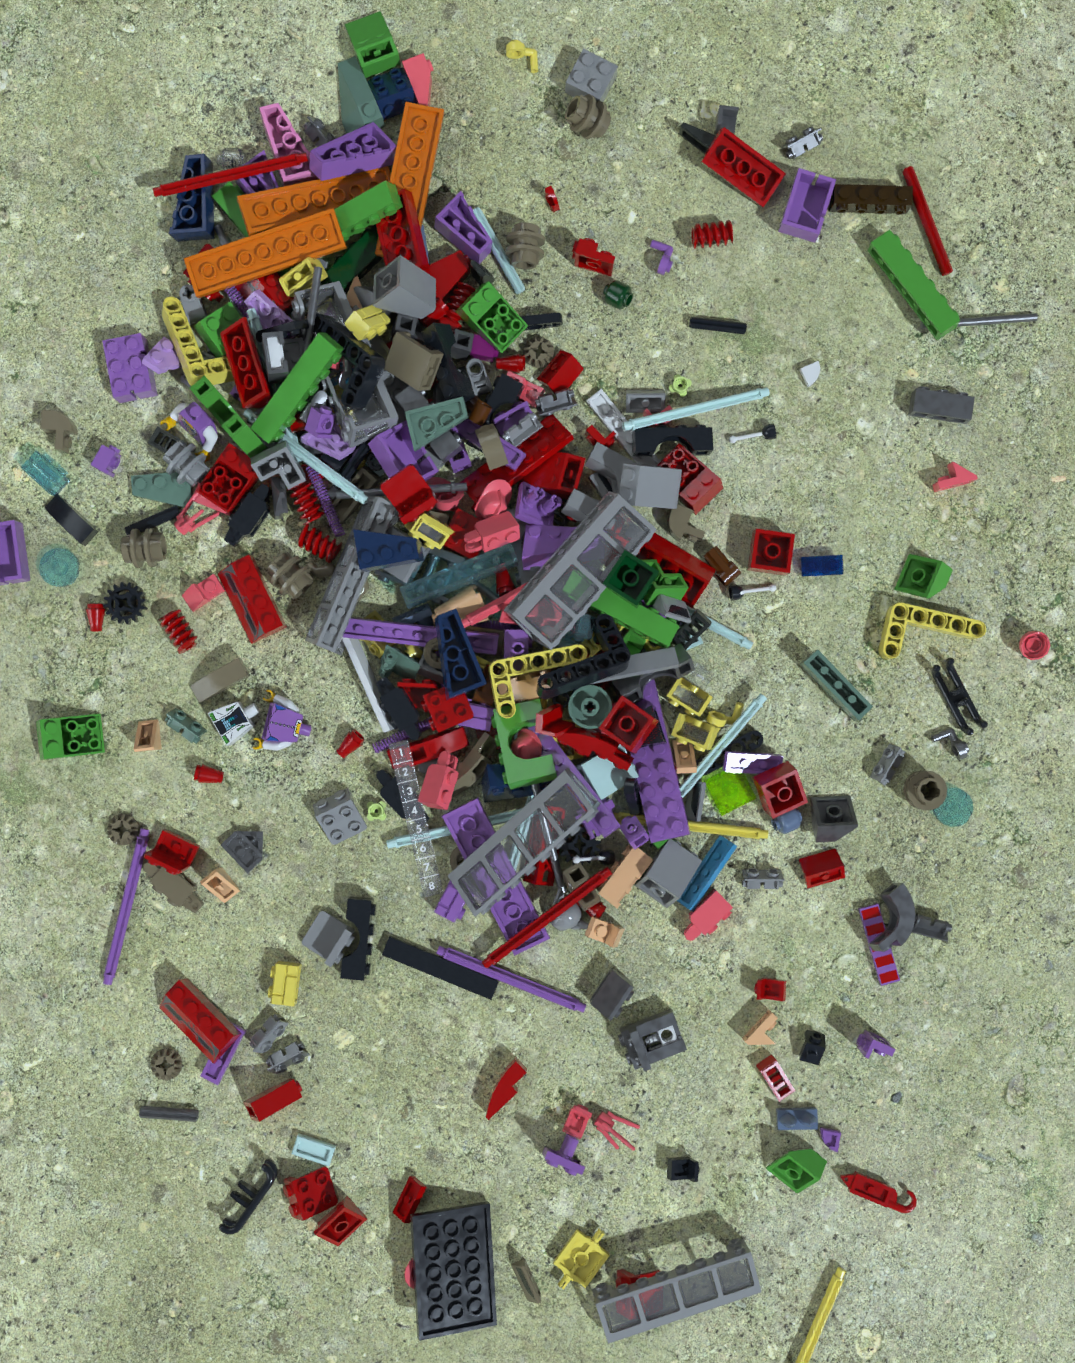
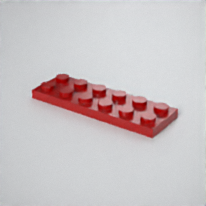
[460,414,574,504]

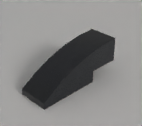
[44,494,99,546]

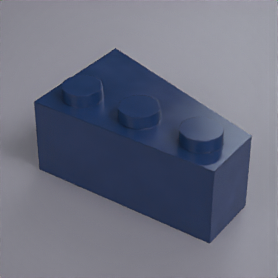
[353,529,424,572]

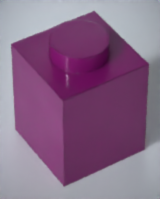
[470,334,499,363]

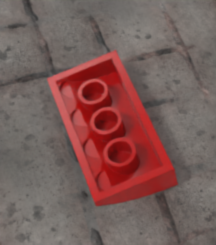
[701,127,786,207]
[376,188,430,270]

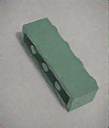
[800,649,873,721]

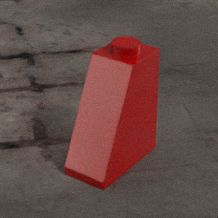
[423,250,470,303]
[243,1079,302,1122]

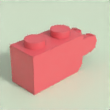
[464,511,520,553]
[418,750,459,810]
[683,889,733,941]

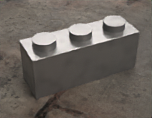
[908,386,975,424]

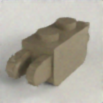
[143,862,204,913]

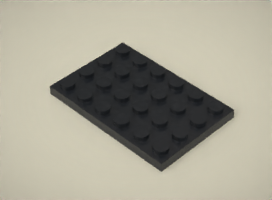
[410,1201,497,1341]

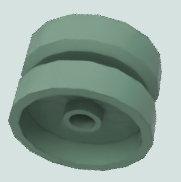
[568,685,612,729]

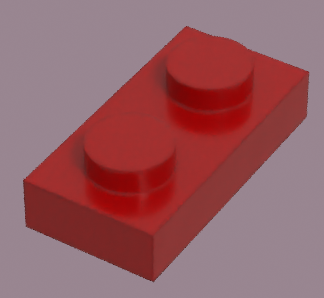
[393,1176,427,1224]

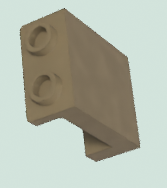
[385,332,444,391]

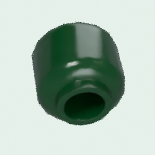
[603,280,633,310]

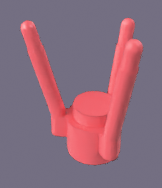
[174,491,220,535]
[594,1111,640,1151]

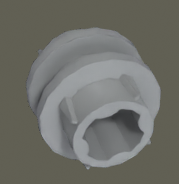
[162,441,210,487]

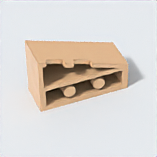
[497,667,557,705]
[597,845,653,909]

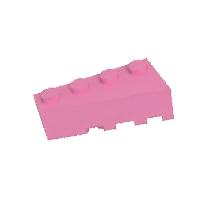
[259,103,319,187]

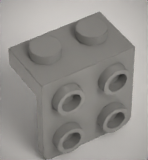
[313,788,367,845]
[302,911,355,967]

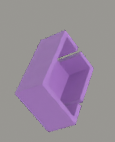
[778,168,836,243]
[102,333,158,403]
[368,420,439,481]
[0,520,30,586]

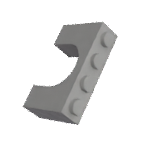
[561,442,637,531]

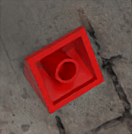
[314,1196,367,1246]

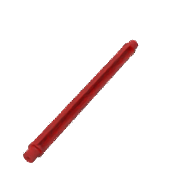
[153,152,308,197]
[482,867,613,968]

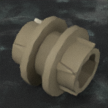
[565,94,611,139]
[506,222,545,270]
[121,528,167,568]
[267,552,313,599]
[903,770,947,810]

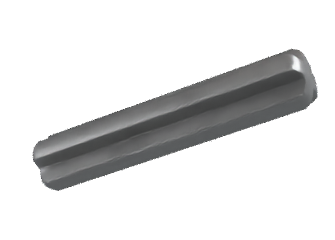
[139,1106,199,1122]

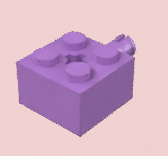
[504,630,533,671]

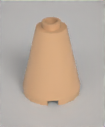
[431,584,489,624]

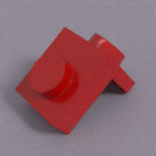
[585,424,616,448]
[754,977,786,1001]

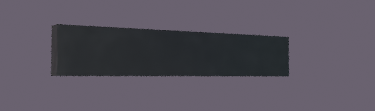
[382,936,499,1000]

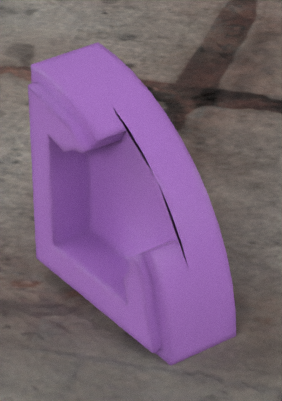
[820,1127,841,1152]

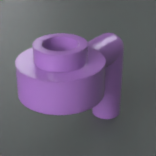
[650,240,673,275]

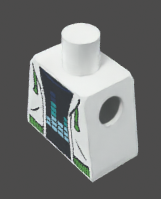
[208,702,260,746]

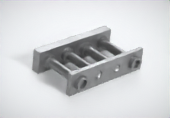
[374,541,466,605]

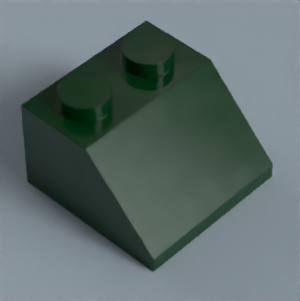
[602,550,659,608]

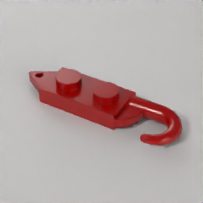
[840,1171,917,1214]

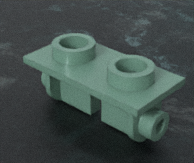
[165,708,207,744]

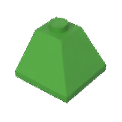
[894,554,953,599]
[766,1149,827,1194]

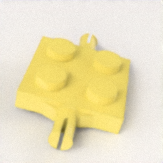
[553,1228,610,1289]

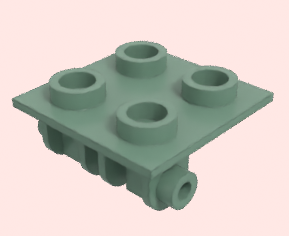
[379,644,421,680]

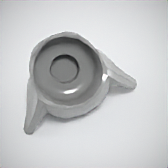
[550,888,589,931]

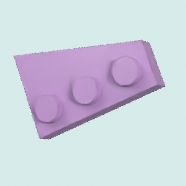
[244,289,302,339]

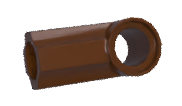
[465,395,493,426]
[703,546,741,586]
[473,664,502,706]

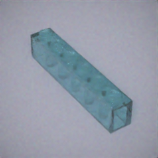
[399,543,518,609]

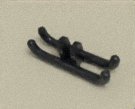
[931,657,988,736]
[219,1159,278,1235]

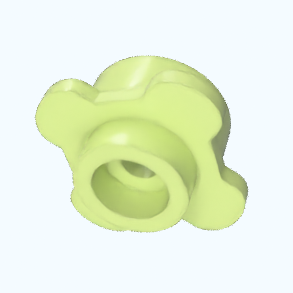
[669,374,692,397]
[367,801,386,821]

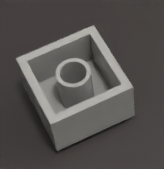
[565,48,618,102]

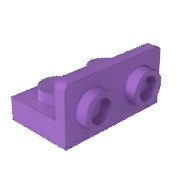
[493,401,532,437]
[857,1029,896,1059]

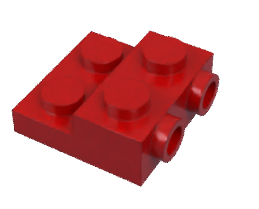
[572,238,615,277]

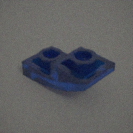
[801,555,844,577]

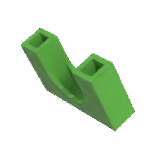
[189,375,267,459]
[491,698,557,790]

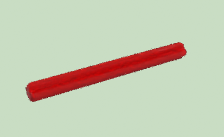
[902,166,953,276]

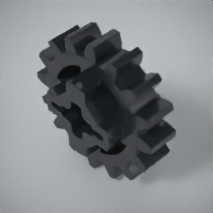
[103,582,148,625]
[559,825,601,866]

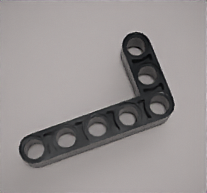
[313,313,385,409]
[536,614,631,699]

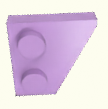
[142,337,192,374]
[301,422,356,460]

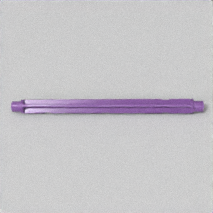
[103,828,150,985]
[436,945,586,1012]

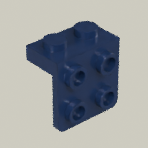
[368,68,418,121]

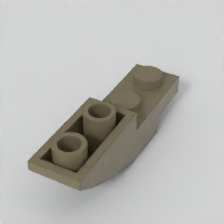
[452,732,497,798]

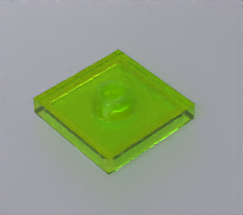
[704,771,757,816]

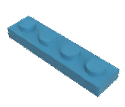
[677,835,737,912]

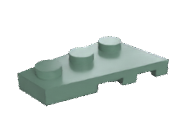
[405,396,469,452]
[131,472,194,510]

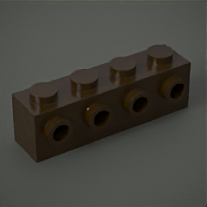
[830,184,913,215]

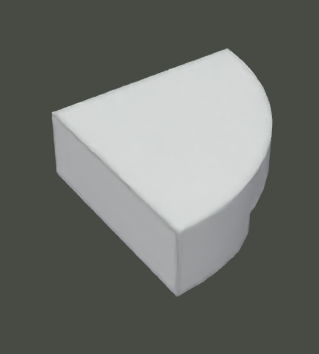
[800,361,820,388]

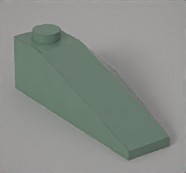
[338,56,385,134]

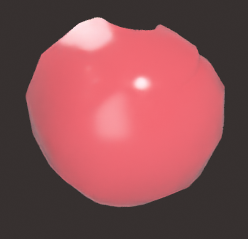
[1019,630,1050,660]

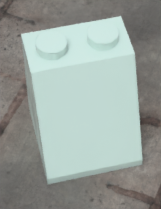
[575,744,639,800]

